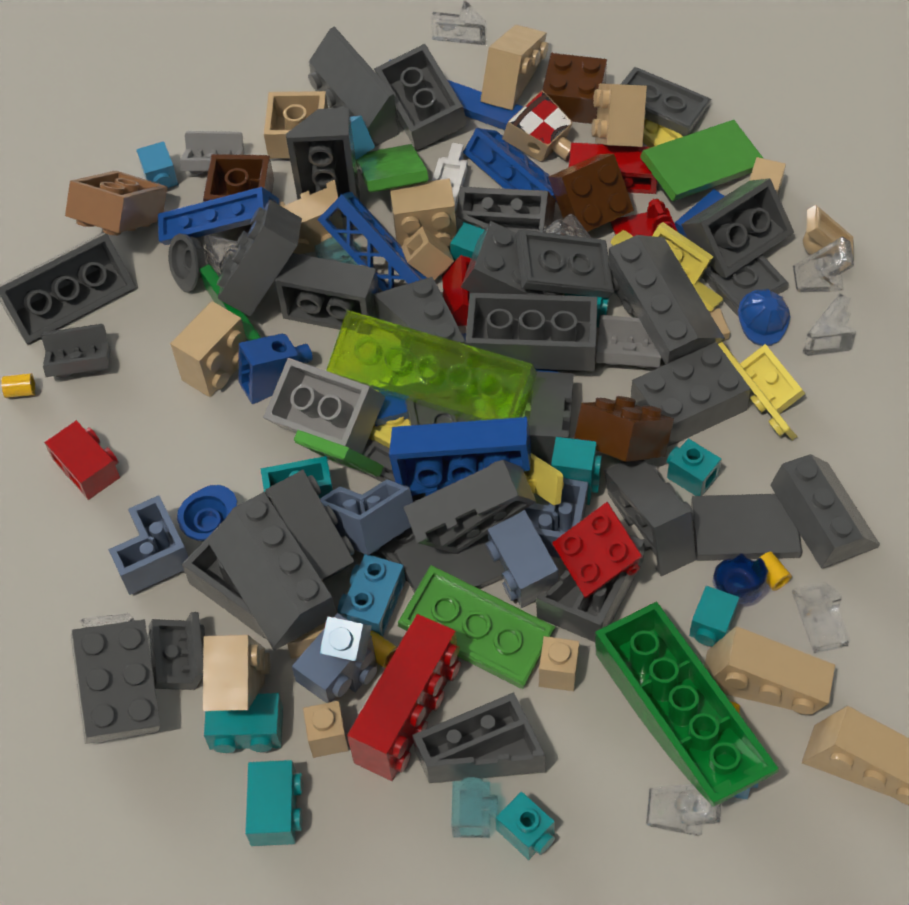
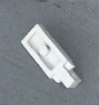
[432,143,468,212]

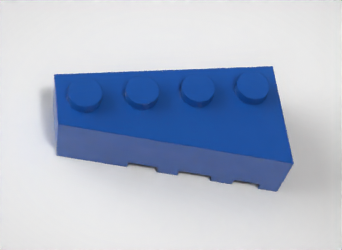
[389,417,531,496]

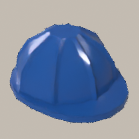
[737,289,790,346]
[177,485,237,541]

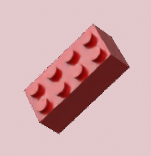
[347,614,461,781]

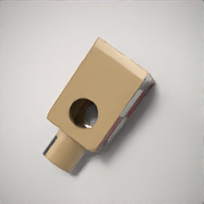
[502,90,572,161]

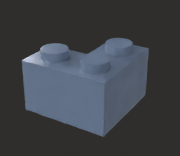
[521,478,588,558]
[320,479,413,555]
[108,495,188,595]
[485,510,559,608]
[291,613,377,703]

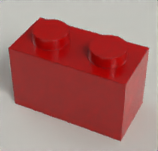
[44,420,120,500]

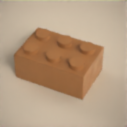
[65,170,168,236]

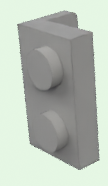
[180,131,244,174]
[596,315,661,368]

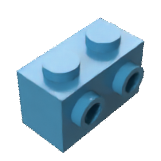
[337,554,406,637]

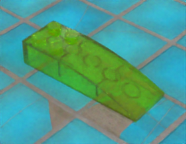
[326,310,537,421]

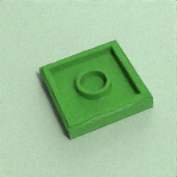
[294,430,384,477]

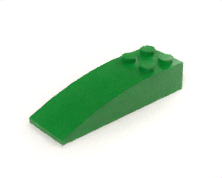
[595,601,779,807]

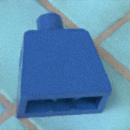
[238,333,313,404]

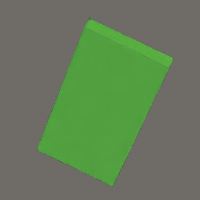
[640,119,764,202]
[356,144,429,192]
[398,565,555,690]

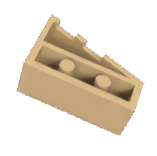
[480,24,549,110]
[250,180,345,254]
[704,626,835,715]
[203,635,271,711]
[801,706,909,805]

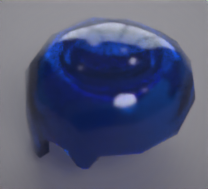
[712,553,768,605]

